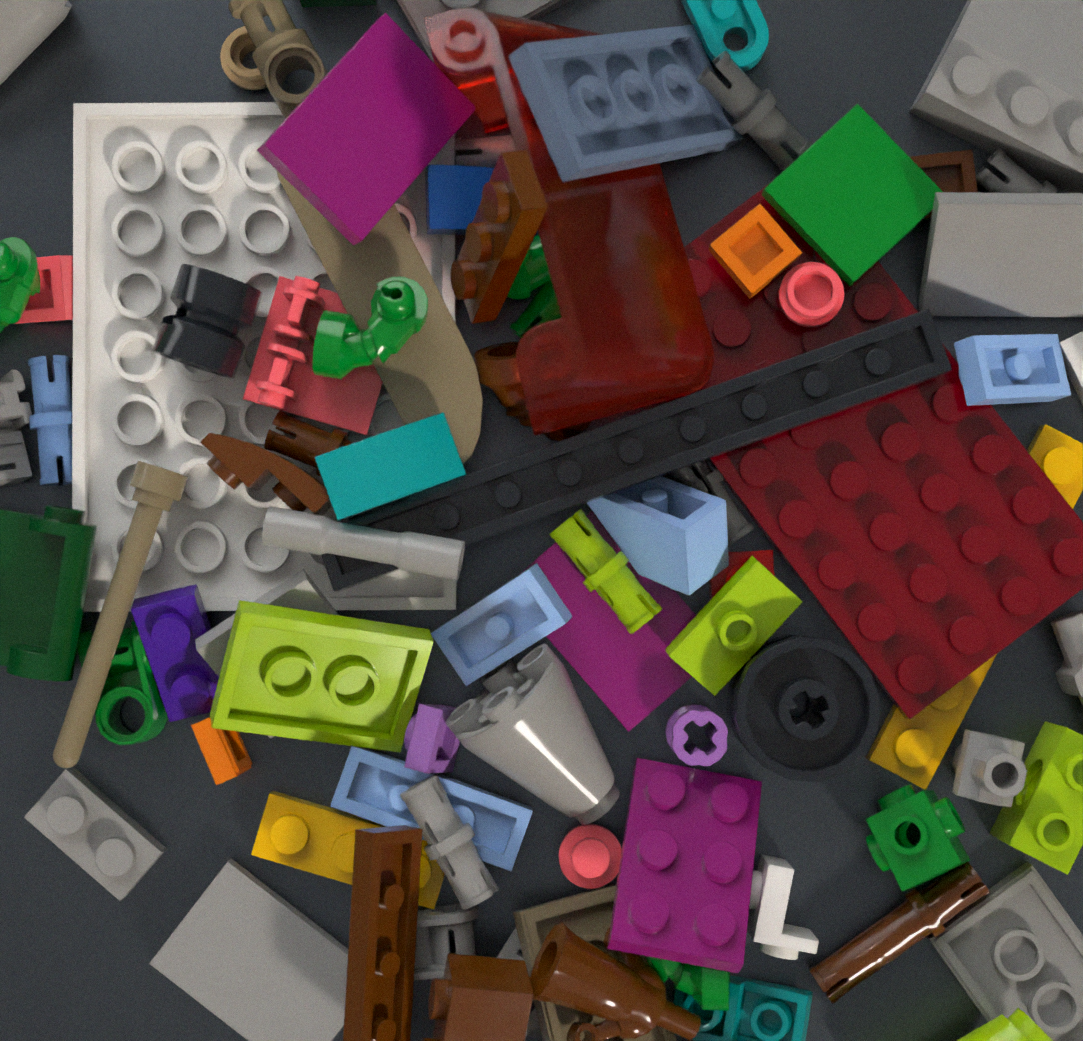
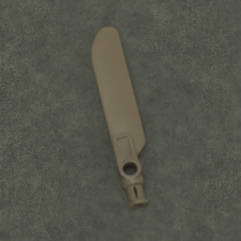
[228,0,483,464]

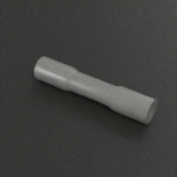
[262,506,465,580]

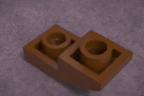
[201,433,332,515]

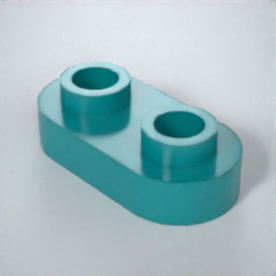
[681,0,769,72]

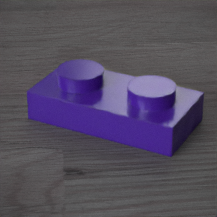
[131,584,219,722]

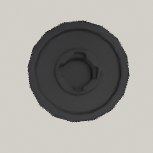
[152,264,263,379]

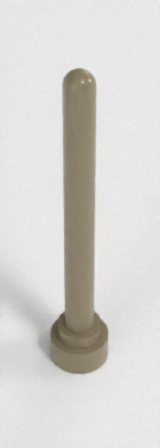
[53,461,188,768]

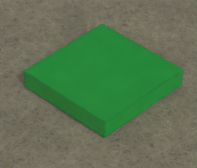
[762,104,943,287]

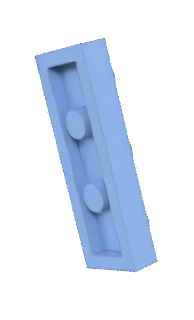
[330,746,533,871]

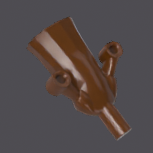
[530,922,701,1041]

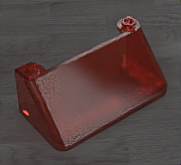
[423,8,715,436]

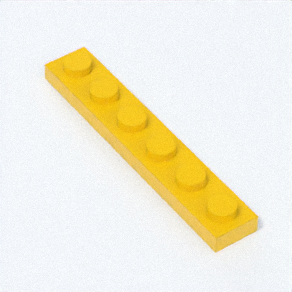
[866,424,1083,790]

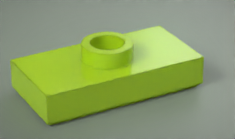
[665,556,803,696]

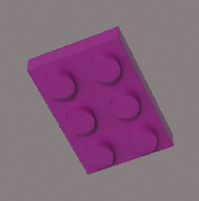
[607,758,762,973]

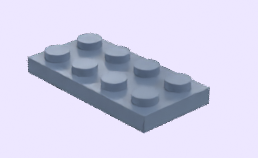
[508,25,743,182]

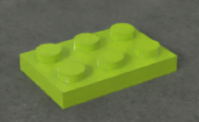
[210,600,434,752]

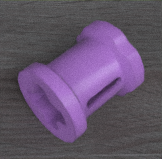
[665,703,728,766]

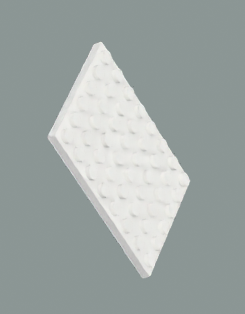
[72,102,457,612]

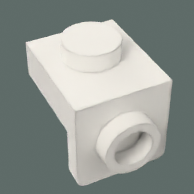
[747,854,819,960]

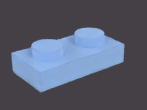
[954,334,1071,406]
[431,563,573,686]

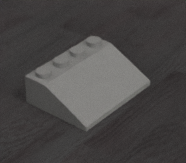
[909,0,1083,193]

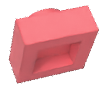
[14,255,73,324]

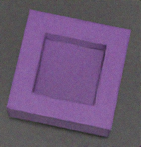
[404,704,460,774]

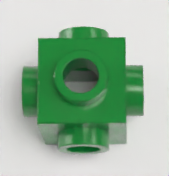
[865,784,970,891]

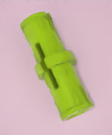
[549,509,662,634]

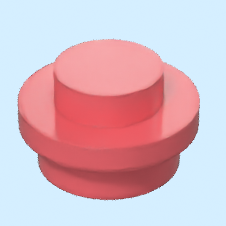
[778,262,844,328]
[559,823,622,889]

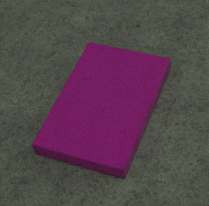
[257,12,476,246]
[520,511,696,732]

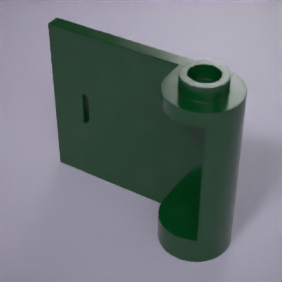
[0,505,97,681]

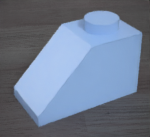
[587,476,729,595]

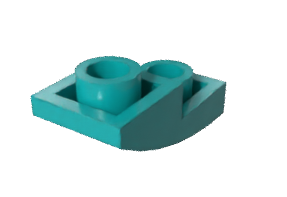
[315,412,466,520]
[673,975,813,1041]

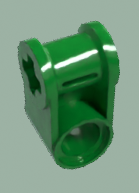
[78,620,168,745]

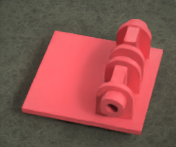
[243,276,383,436]

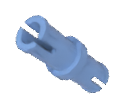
[27,355,72,486]

